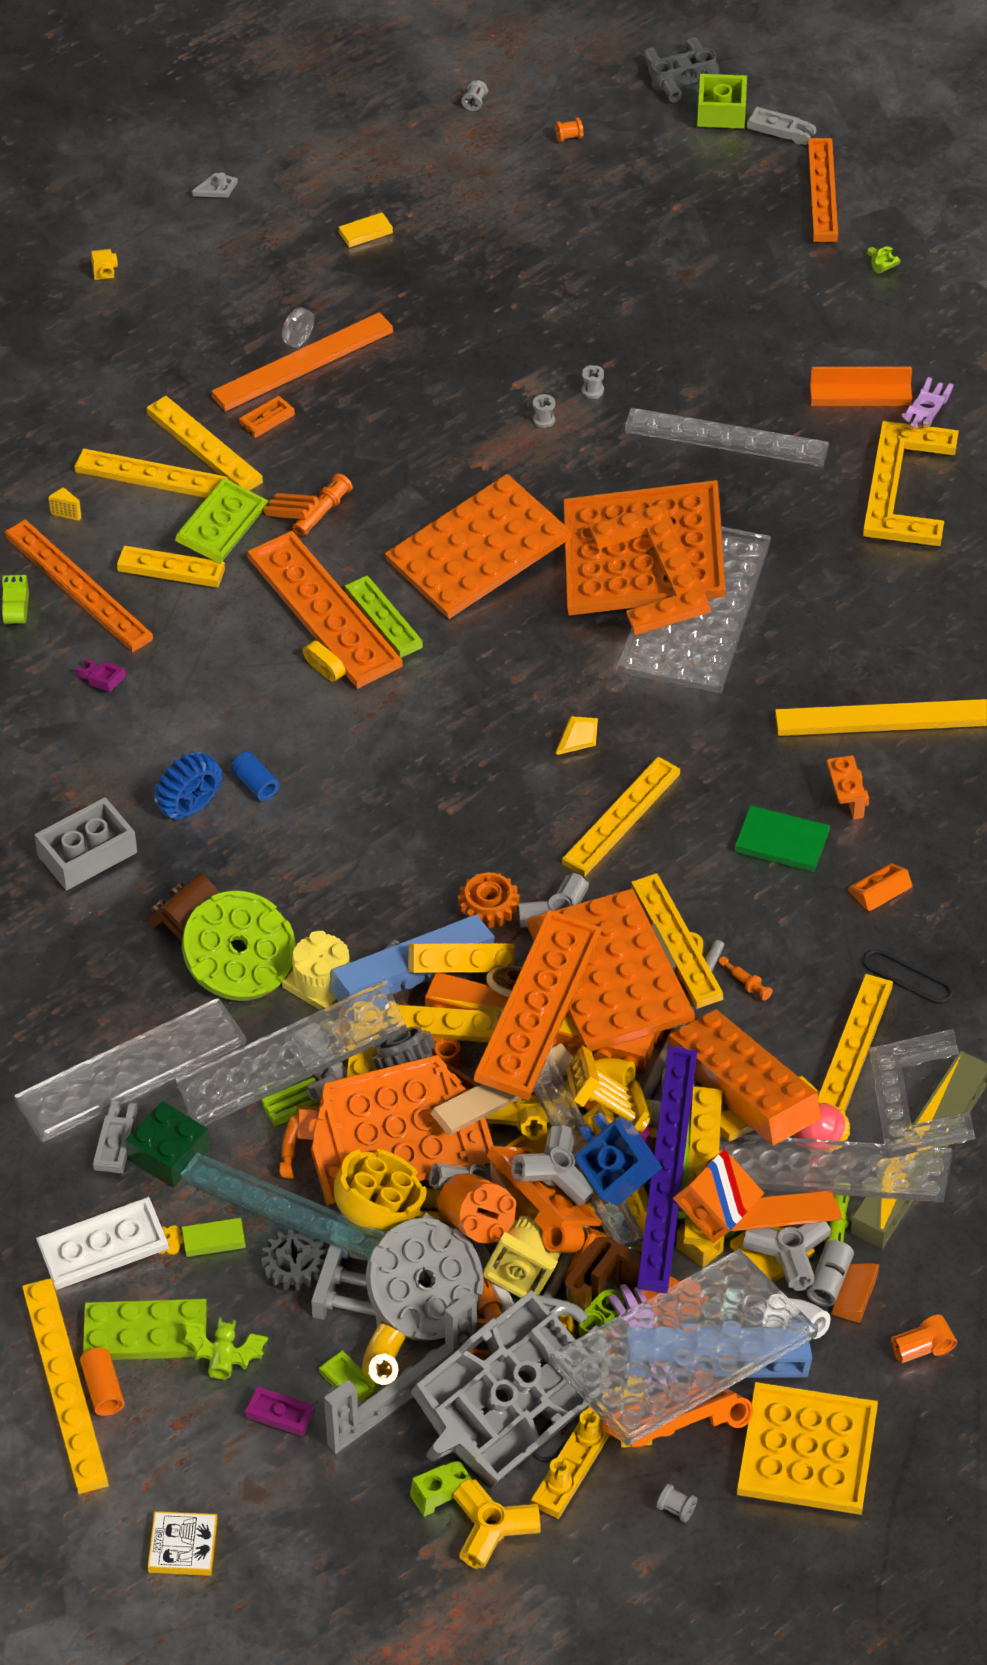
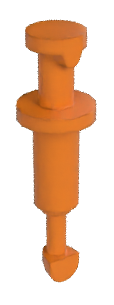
[719,956,772,1000]

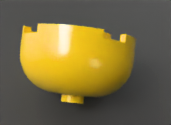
[334,1149,426,1234]

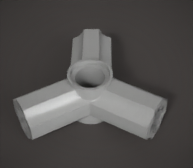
[518,873,589,928]
[511,1124,596,1207]
[742,1221,831,1291]

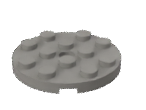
[366,1218,484,1341]

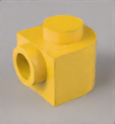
[91,249,118,280]

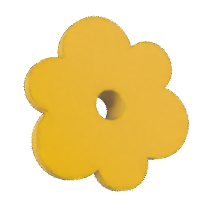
[159,1226,184,1255]

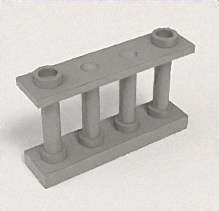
[311,1213,385,1326]

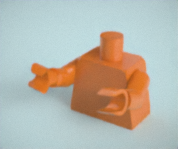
[279,1105,319,1179]

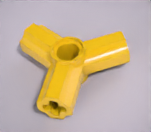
[485,1090,573,1140]
[453,1479,540,1569]

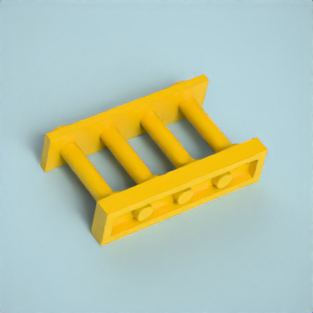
[566,1045,650,1133]

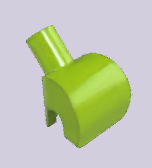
[867,246,901,274]

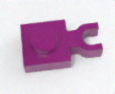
[76,659,126,692]

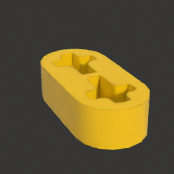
[303,640,346,682]

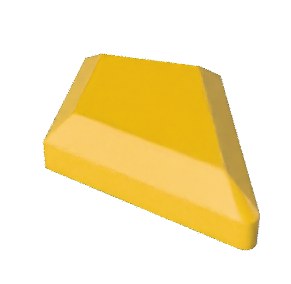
[555,716,598,755]

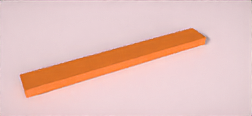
[212,312,393,412]
[5,519,153,653]

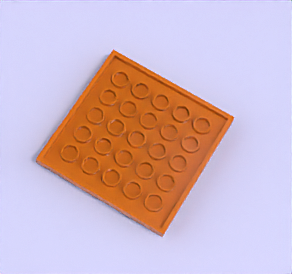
[564,480,726,615]

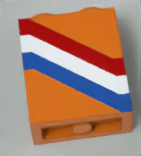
[673,1149,764,1243]

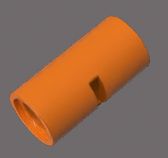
[80,1348,125,1416]

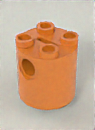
[437,1173,516,1243]

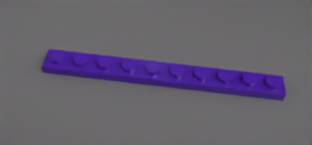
[637,1046,697,1294]

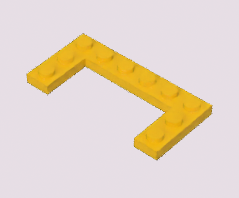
[863,421,959,546]
[347,1002,502,1078]

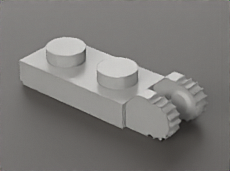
[747,107,817,146]
[93,1101,137,1174]

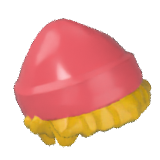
[794,1103,850,1156]

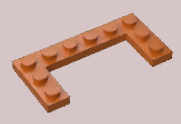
[589,503,711,636]

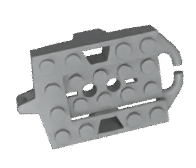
[411,1290,612,1488]

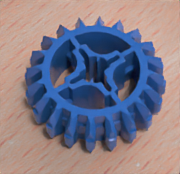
[153,750,223,821]

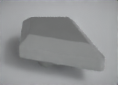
[192,172,238,198]

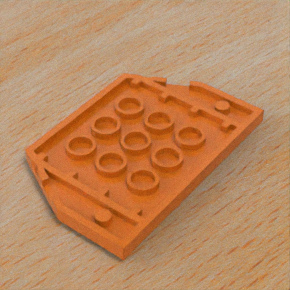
[311,1055,494,1206]

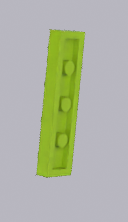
[345,575,423,658]

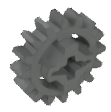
[261,1228,327,1291]

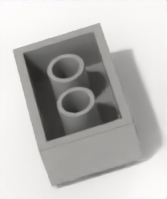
[34,797,137,891]

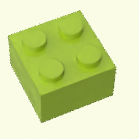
[697,74,747,128]

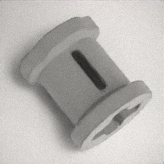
[461,80,488,111]
[581,365,604,399]
[533,394,555,428]
[656,1484,698,1523]

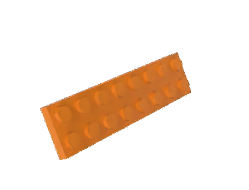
[247,531,403,689]
[473,910,602,1100]

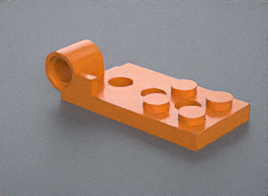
[486,1146,602,1253]
[600,1378,753,1448]

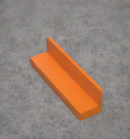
[810,367,912,406]
[731,1190,842,1231]

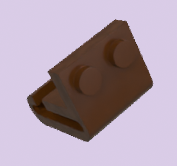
[146,874,220,942]
[565,1237,641,1326]

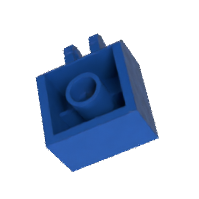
[574,1113,662,1206]

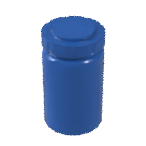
[231,751,280,801]

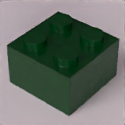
[125,1101,210,1188]

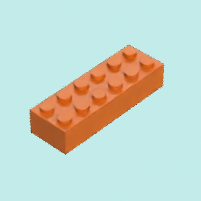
[669,1009,821,1146]

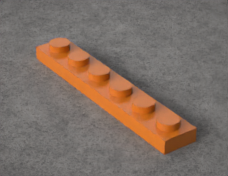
[808,138,838,242]

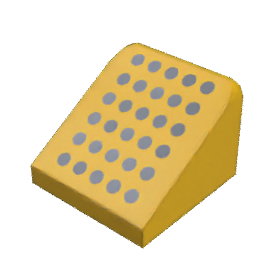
[49,488,81,521]

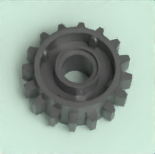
[372,1026,436,1070]

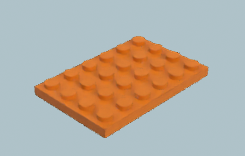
[385,474,572,619]
[527,889,695,1051]

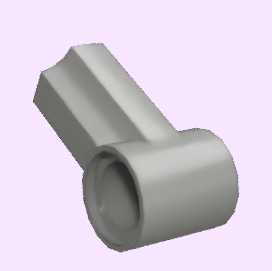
[428,1163,490,1191]

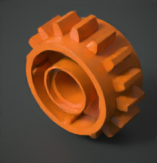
[458,872,519,928]

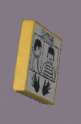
[148,1511,218,1576]

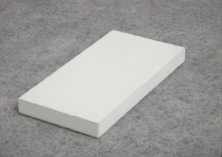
[36,1197,169,1290]

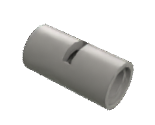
[807,1240,854,1307]

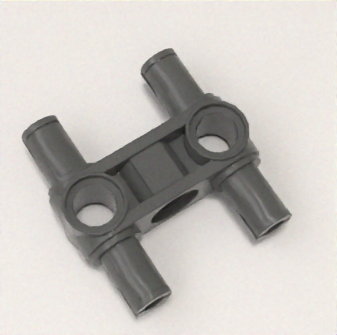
[643,37,721,102]

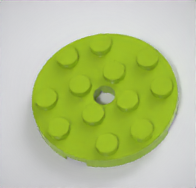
[182,891,296,1001]

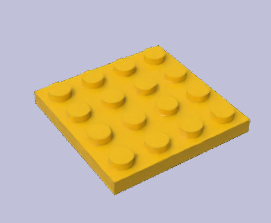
[737,1382,878,1515]

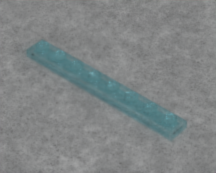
[180,1153,386,1260]

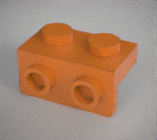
[827,755,869,819]

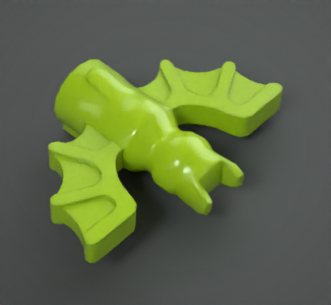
[182,1317,268,1380]

